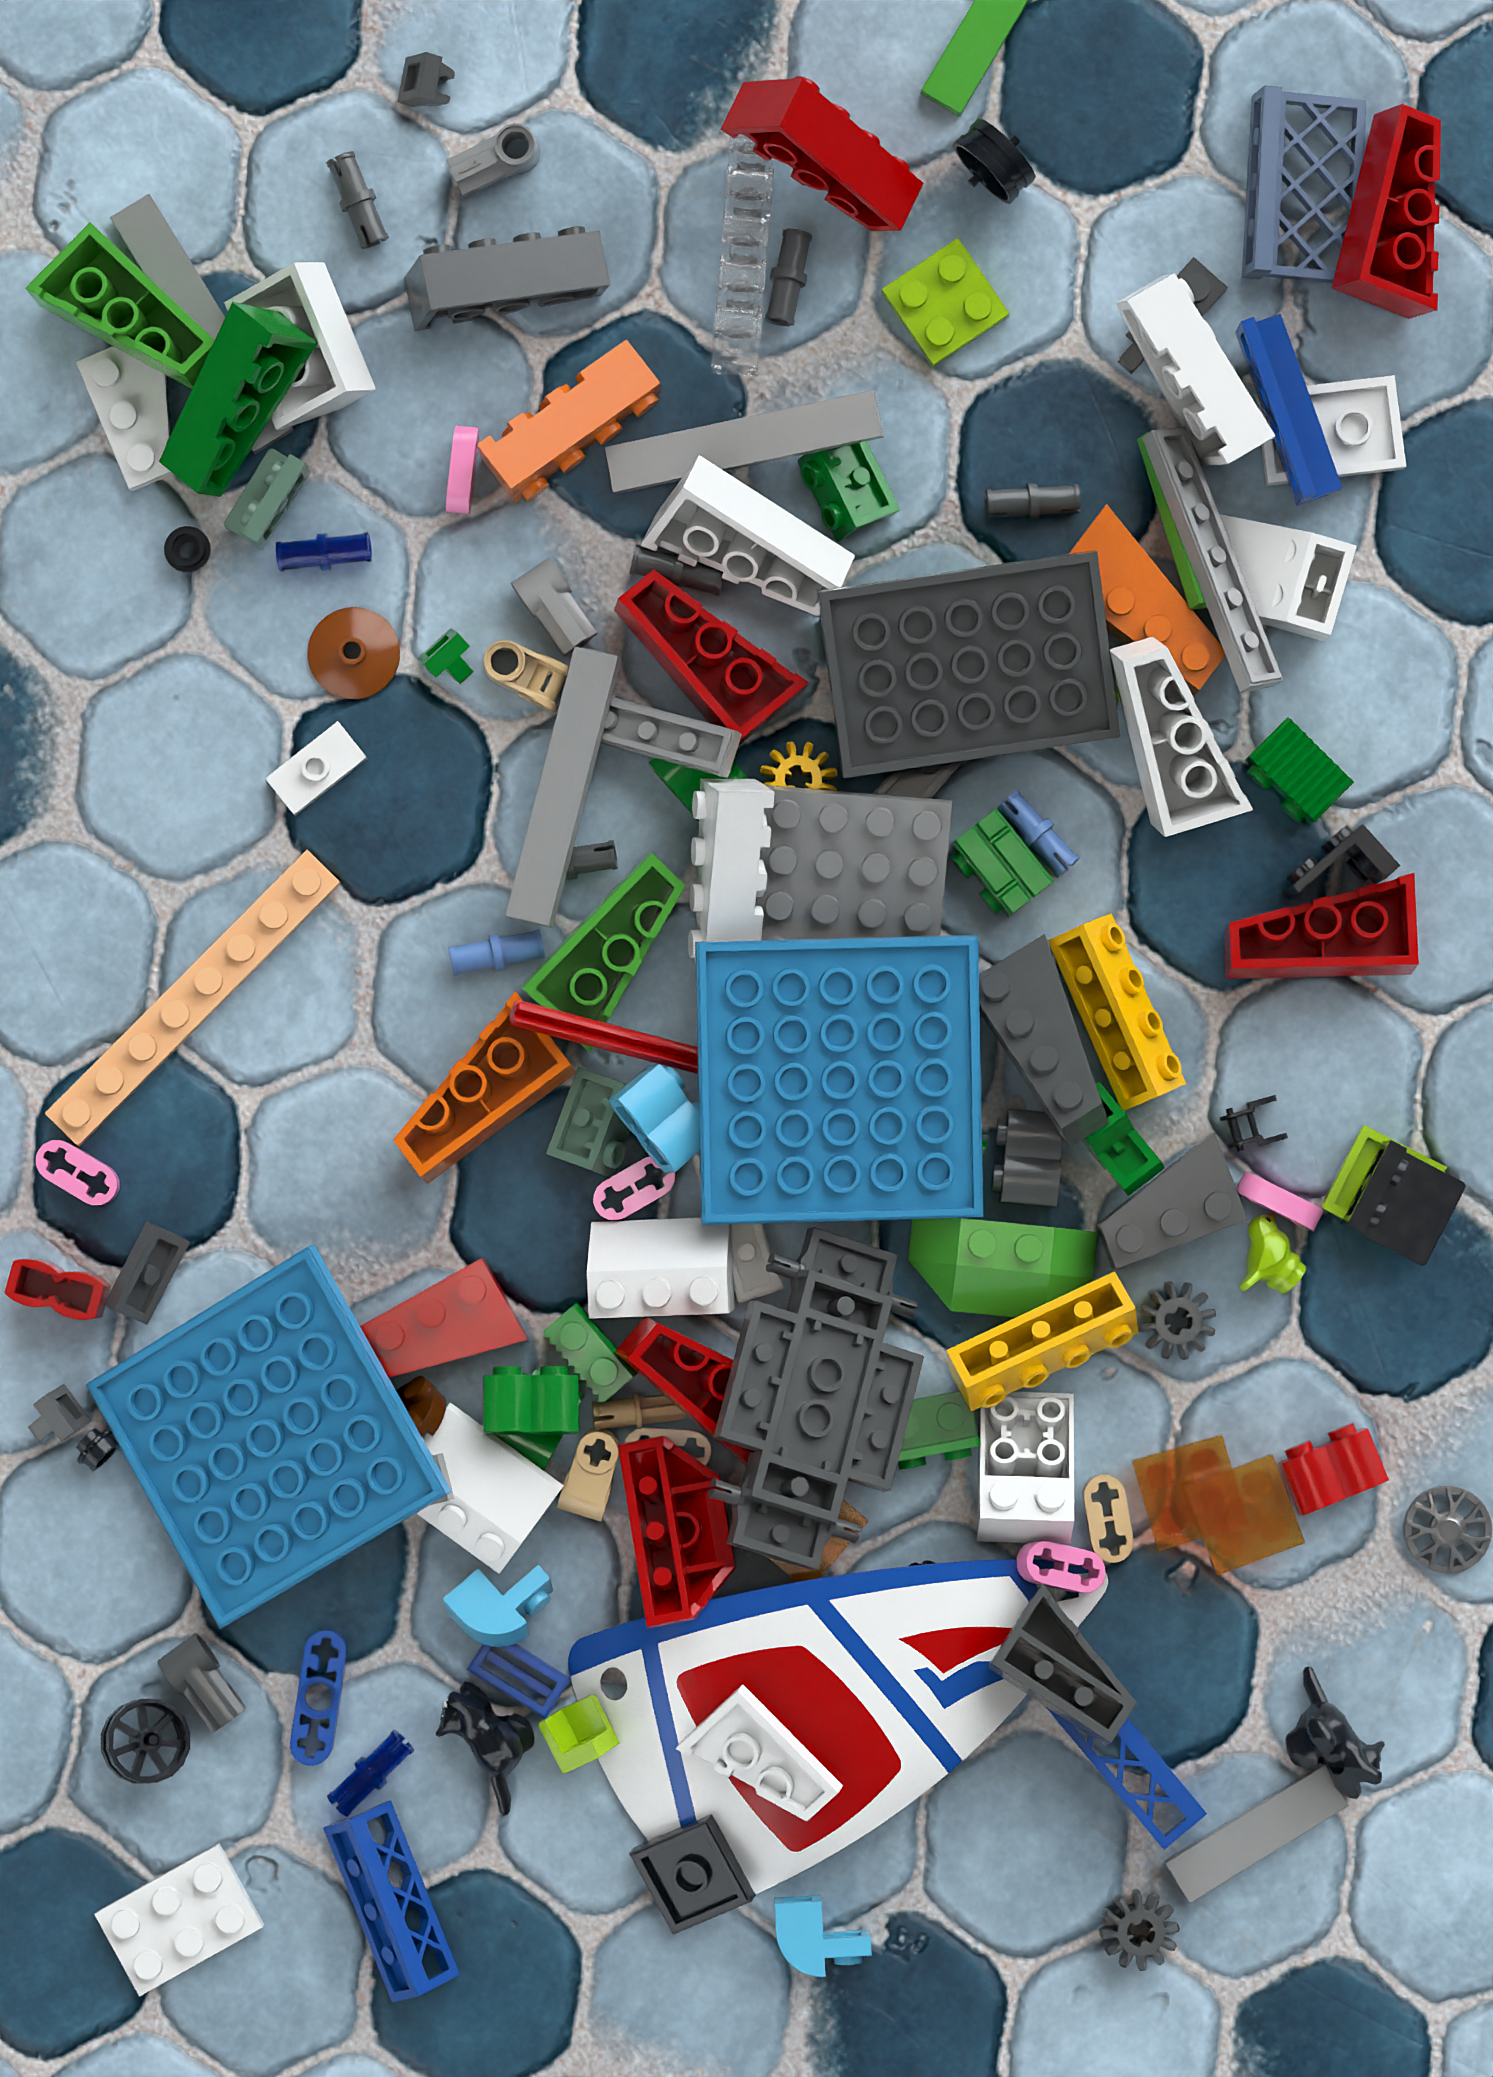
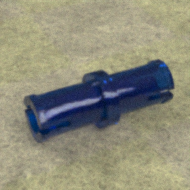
[276,532,372,572]
[327,1729,414,1817]

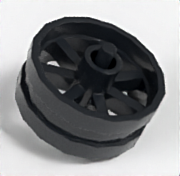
[953,118,1036,204]
[101,1699,190,1784]

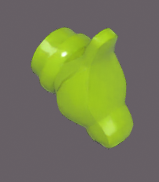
[1238,1213,1306,1294]

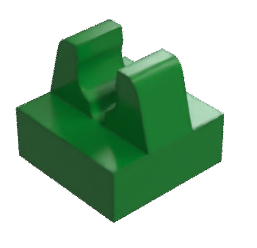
[417,628,474,684]

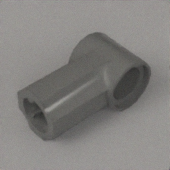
[157,1633,246,1733]

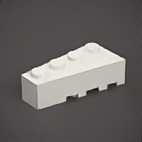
[1115,273,1275,466]
[641,455,855,616]
[1110,637,1253,837]
[688,779,775,963]

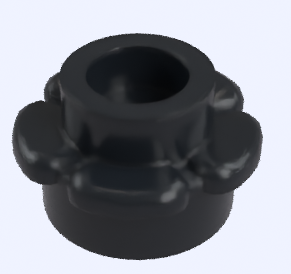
[76,1428,119,1471]

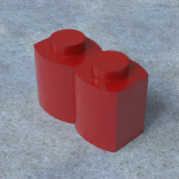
[4,1259,111,1320]
[1278,1423,1389,1516]

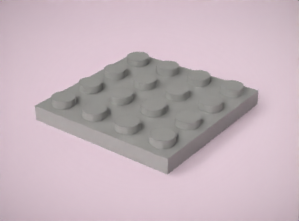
[756,785,952,940]

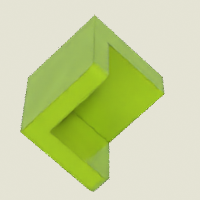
[539,1694,620,1774]

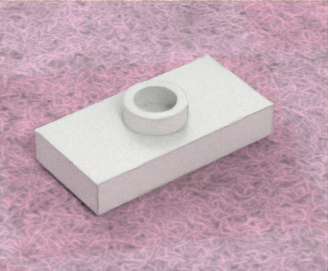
[265,721,368,816]

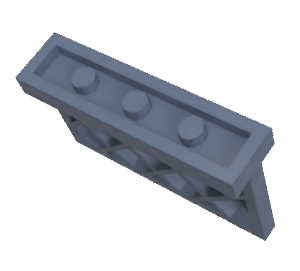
[1242,85,1367,283]

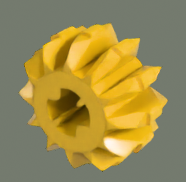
[760,741,837,791]

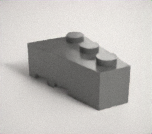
[1096,1132,1248,1269]
[987,1584,1137,1746]

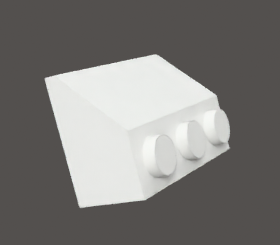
[224,262,376,430]
[587,1217,735,1319]
[417,1403,564,1574]

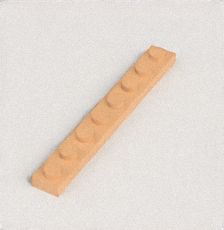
[45,850,341,1146]

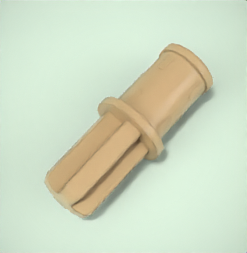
[591,1393,685,1431]

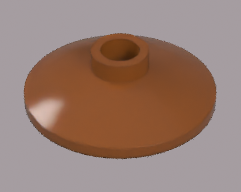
[307,607,400,700]

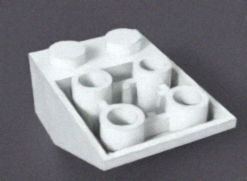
[1219,514,1357,642]
[977,1392,1074,1544]

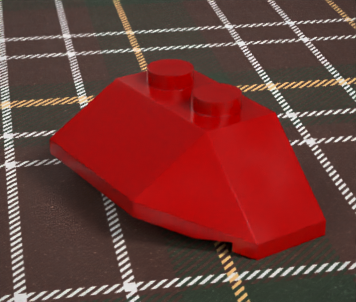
[618,1436,736,1629]

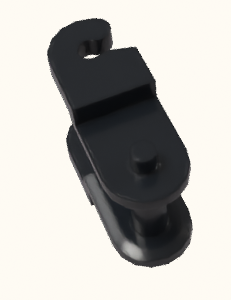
[1219,1095,1288,1152]

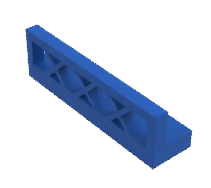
[1235,314,1342,506]
[1046,1707,1207,1850]
[323,1800,460,2002]

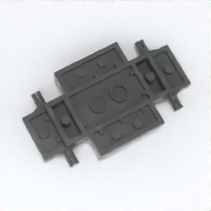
[708,1227,924,1570]

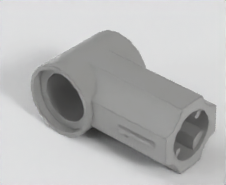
[446,123,540,198]
[511,557,597,656]

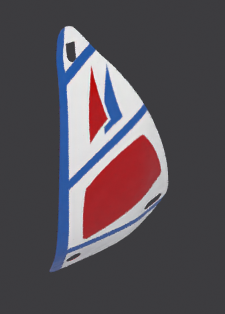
[568,1559,1108,1894]

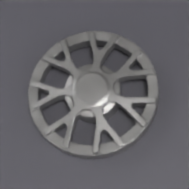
[1404,1485,1492,1573]

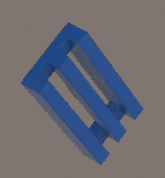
[466,1644,571,1719]

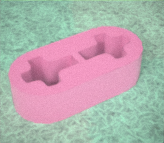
[446,425,479,514]
[36,1140,120,1206]
[593,1156,675,1220]
[1236,1171,1324,1232]
[1017,1541,1105,1593]

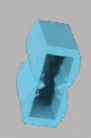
[608,1064,700,1173]

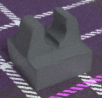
[397,52,455,107]
[28,1384,92,1442]

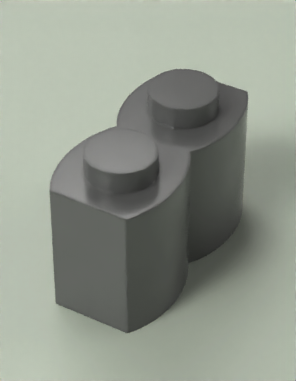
[991,1109,1063,1208]

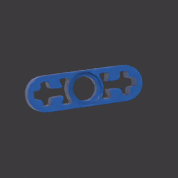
[290,1628,348,1766]

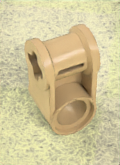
[484,640,569,713]
[557,1429,620,1522]

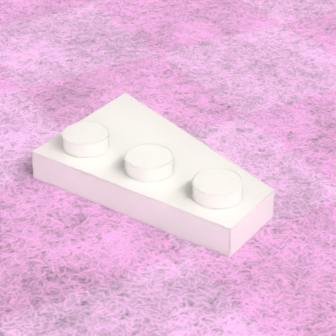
[76,346,173,492]
[676,1684,843,1822]

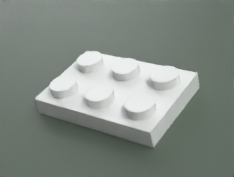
[1255,375,1406,486]
[94,1843,264,1997]

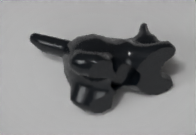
[1285,1666,1385,1799]
[436,1681,535,1816]

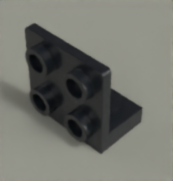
[1283,824,1401,900]
[1340,1140,1466,1266]

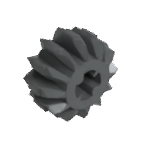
[1138,1281,1216,1360]
[1099,1889,1180,1971]

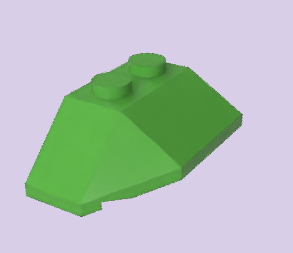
[908,1218,1098,1318]

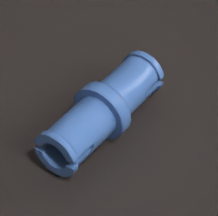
[997,790,1080,878]
[448,929,545,976]

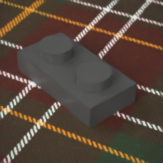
[104,1221,190,1325]

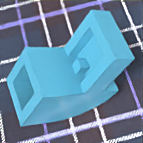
[443,1565,553,1647]
[774,1895,872,1977]

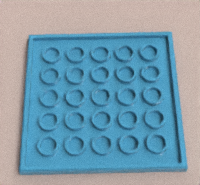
[695,935,983,1225]
[86,1245,452,1629]

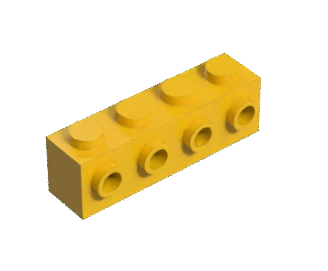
[1048,913,1186,1111]
[946,1271,1139,1412]

